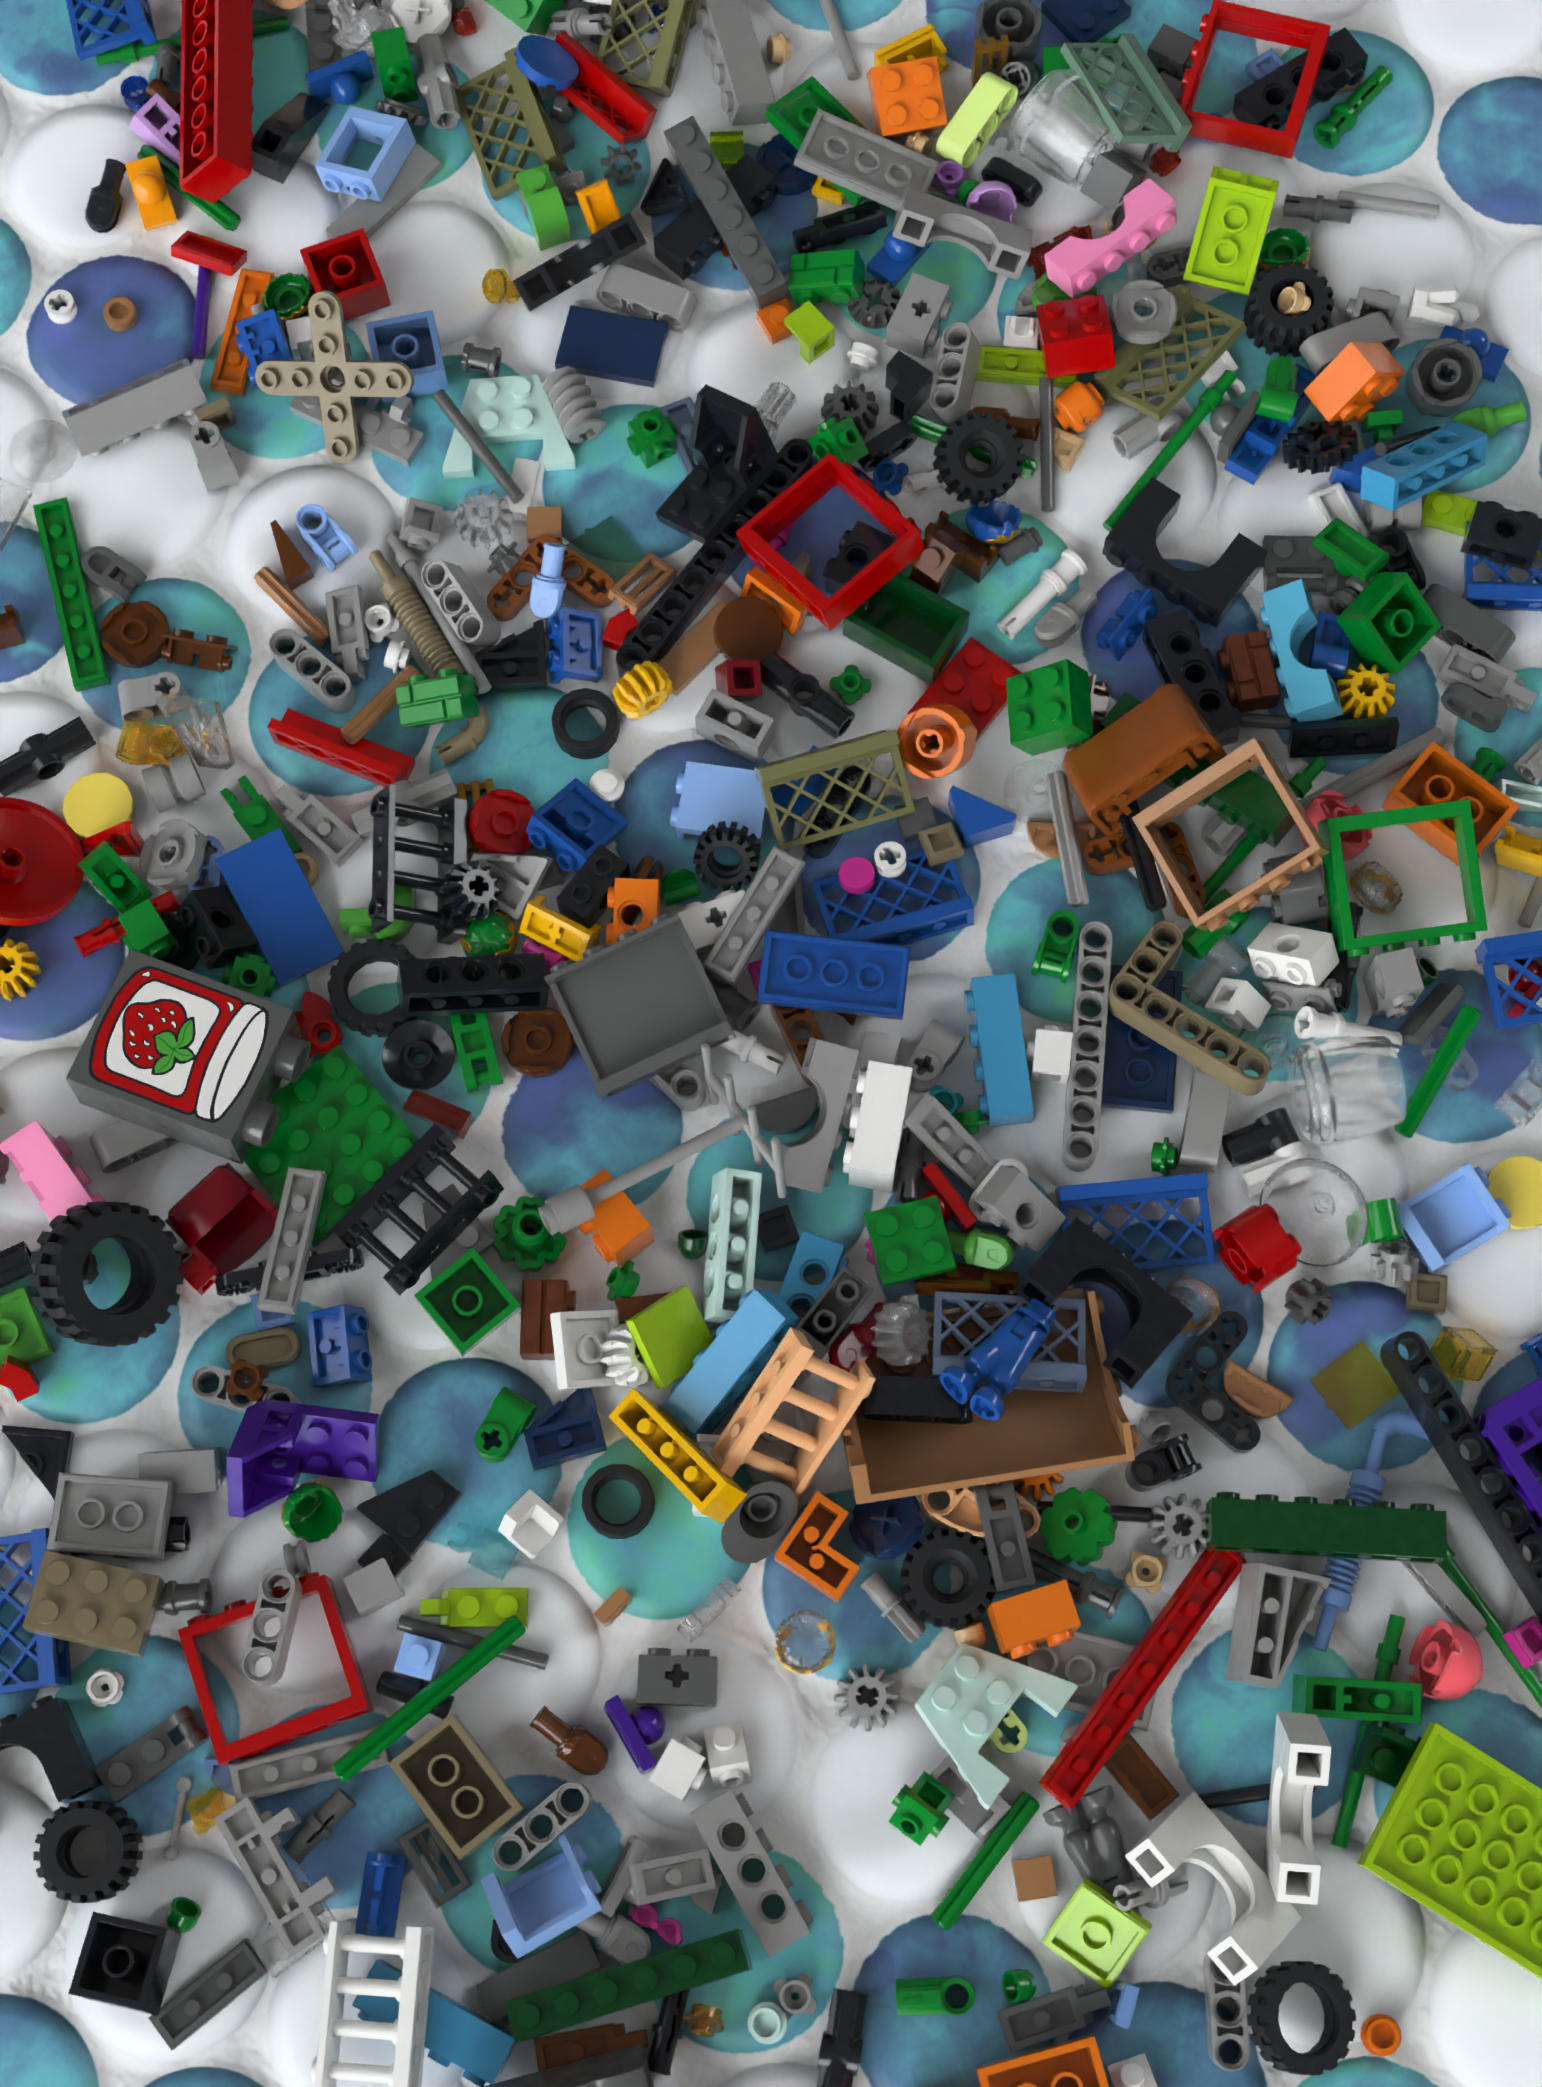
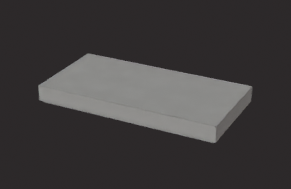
[793,108,940,211]
[1003,1630,1156,1731]

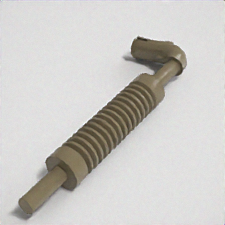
[368,550,489,767]

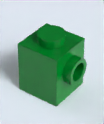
[117,898,177,959]

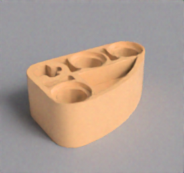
[921,1482,1040,1542]

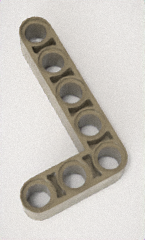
[1108,921,1271,1096]

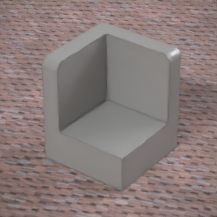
[343,1558,405,1617]

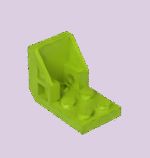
[1183,166,1279,296]

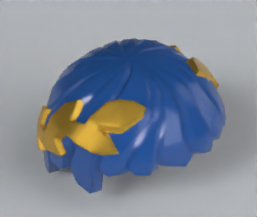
[965,500,1022,545]

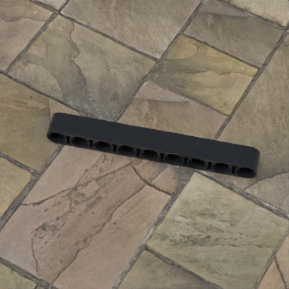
[616,438,813,678]
[1380,1331,1542,1624]

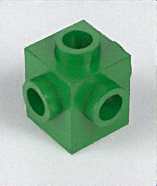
[626,407,678,468]
[807,416,869,464]
[221,953,276,998]
[888,1771,956,1846]

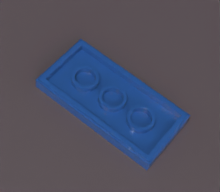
[215,827,343,987]
[757,930,911,1020]

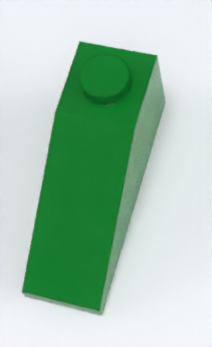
[1292,1674,1422,1724]

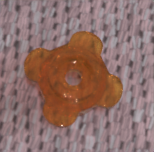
[684,2004,724,2037]

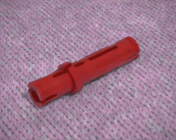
[73,890,180,958]

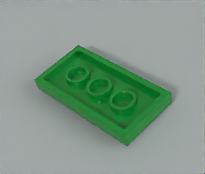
[764,76,867,207]

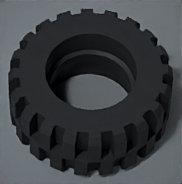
[28,1201,184,1347]

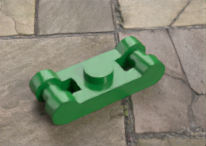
[449,1013,503,1092]

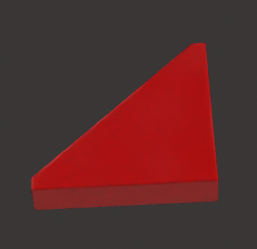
[80,821,145,857]

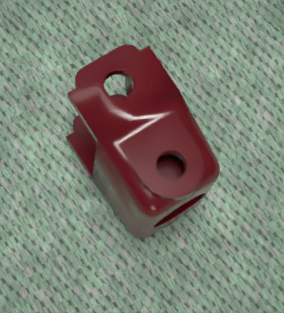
[165,1163,278,1277]

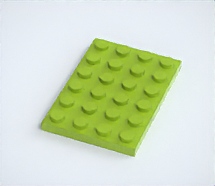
[1357,1722,1542,1980]

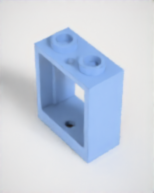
[314,106,416,202]

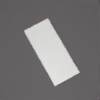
[503,458,540,514]

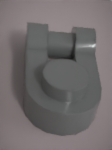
[81,546,147,603]
[1441,683,1507,732]

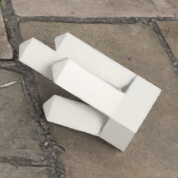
[1407,284,1480,329]

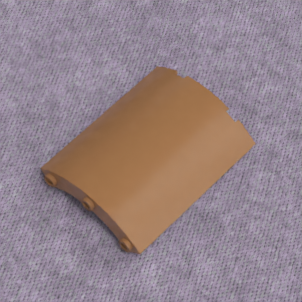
[828,1286,1140,1505]

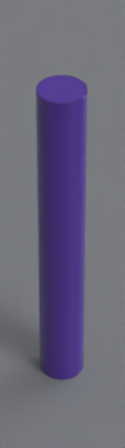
[192,266,212,360]

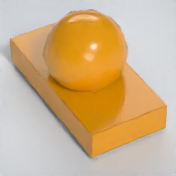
[125,155,178,231]
[575,179,621,235]

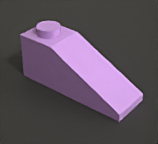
[128,93,180,167]

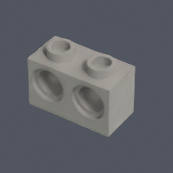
[1363,947,1424,1019]

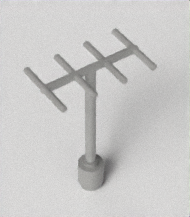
[538,1043,787,1235]

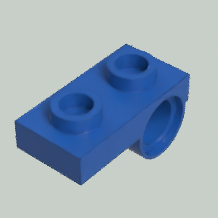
[1308,611,1350,684]

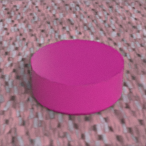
[839,857,875,894]

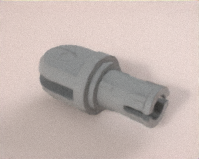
[550,7,612,42]
[1034,586,1098,648]
[1113,1866,1188,1911]
[575,1912,651,1964]

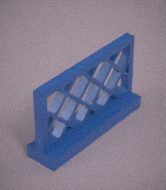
[66,0,158,61]
[1462,521,1542,611]
[811,850,974,946]
[1475,931,1542,1030]
[1055,1173,1215,1270]
[0,1528,71,1695]

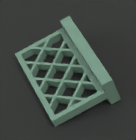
[1060,34,1193,152]

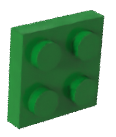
[864,1195,956,1288]

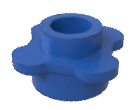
[872,459,909,496]

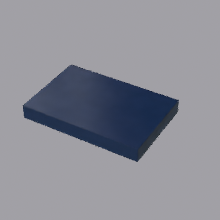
[555,305,669,388]

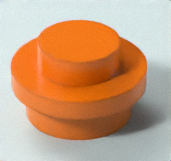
[1360,2014,1402,2056]

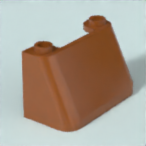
[1061,684,1227,838]

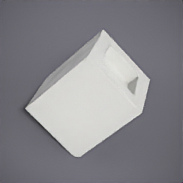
[498,1489,564,1559]

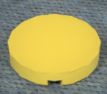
[63,773,136,839]
[1487,1156,1542,1230]

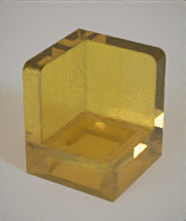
[1431,1326,1498,1381]

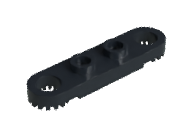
[215,1248,364,1297]

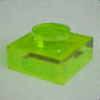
[710,131,744,168]

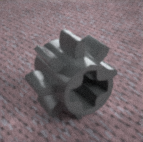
[600,141,642,187]
[1284,1278,1333,1325]

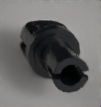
[85,159,126,233]

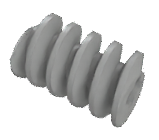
[543,366,607,444]

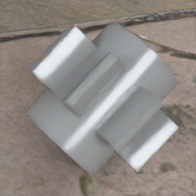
[1370,1240,1419,1287]

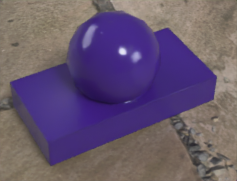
[604,1695,666,1775]

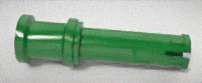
[1313,65,1393,149]

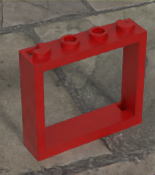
[1176,0,1331,159]
[735,453,925,631]
[178,1572,374,1767]

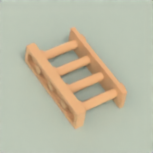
[710,1327,876,1499]

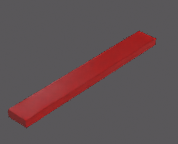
[1039,1550,1247,1809]

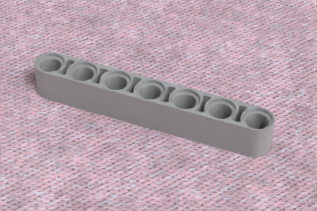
[1062,921,1113,1172]

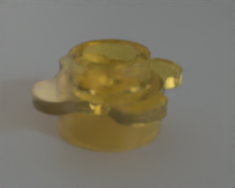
[186,1787,226,1834]

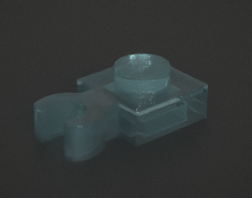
[447,1522,519,1581]

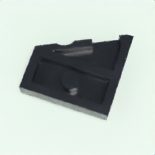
[475,620,547,691]
[356,1470,462,1555]

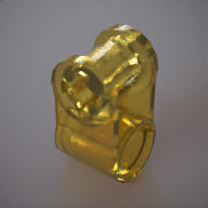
[115,720,189,767]

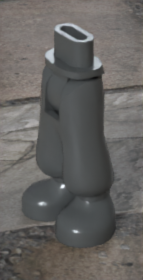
[1042,1785,1142,1917]

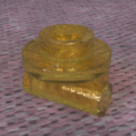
[482,269,519,304]

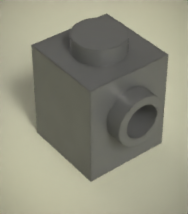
[1147,24,1197,81]

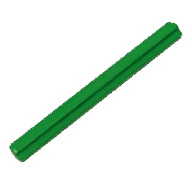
[332,1615,526,1782]

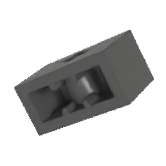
[637,1648,718,1707]

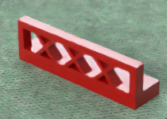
[552,32,657,144]
[267,708,416,787]

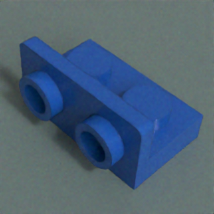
[235,309,294,388]
[546,607,603,684]
[307,1304,372,1388]

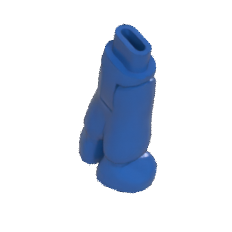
[939,1298,1056,1421]

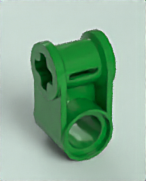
[1031,910,1080,984]
[1347,1198,1405,1247]
[474,1386,538,1463]

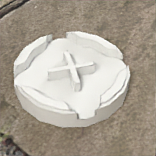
[389,0,452,46]

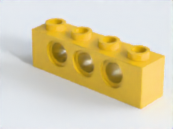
[609,1388,747,1524]

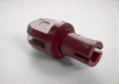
[828,1302,896,1372]

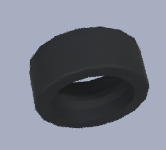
[551,688,620,760]
[582,1464,655,1539]

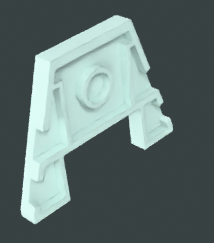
[442,374,576,479]
[914,1642,1078,1811]

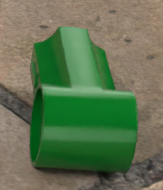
[1255,356,1298,423]
[1181,889,1252,961]
[896,1975,975,2016]

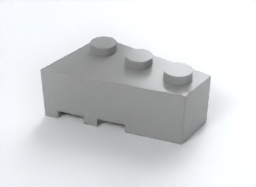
[1225,1563,1332,1688]

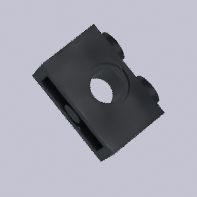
[1460,501,1542,571]
[823,521,895,595]
[556,844,631,929]
[176,885,259,970]

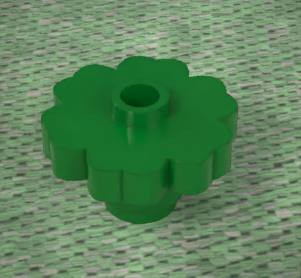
[493,1196,566,1272]
[1038,1487,1118,1566]

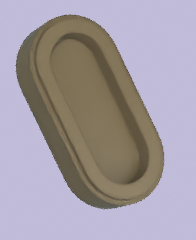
[226,1327,302,1370]

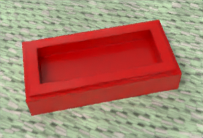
[171,230,247,277]

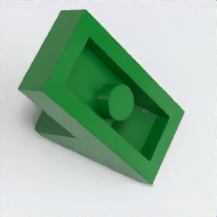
[77,841,153,914]

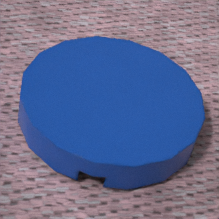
[514,35,578,90]

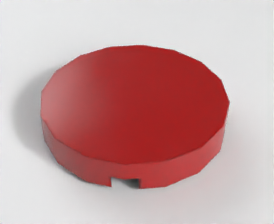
[469,789,536,855]

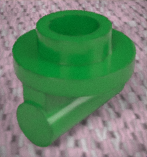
[662,869,701,907]

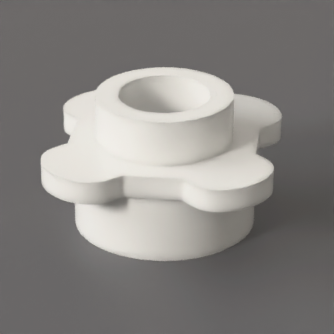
[364,603,401,643]

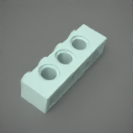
[701,1168,762,1324]

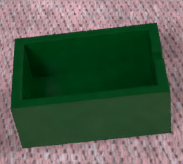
[843,573,970,684]

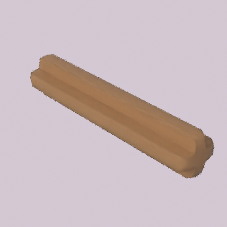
[254,567,330,646]
[340,665,421,744]

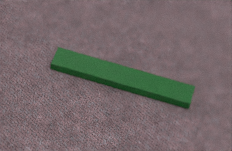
[33,497,111,692]

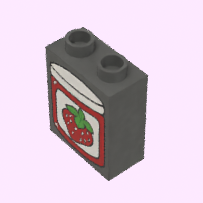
[66,949,311,1164]

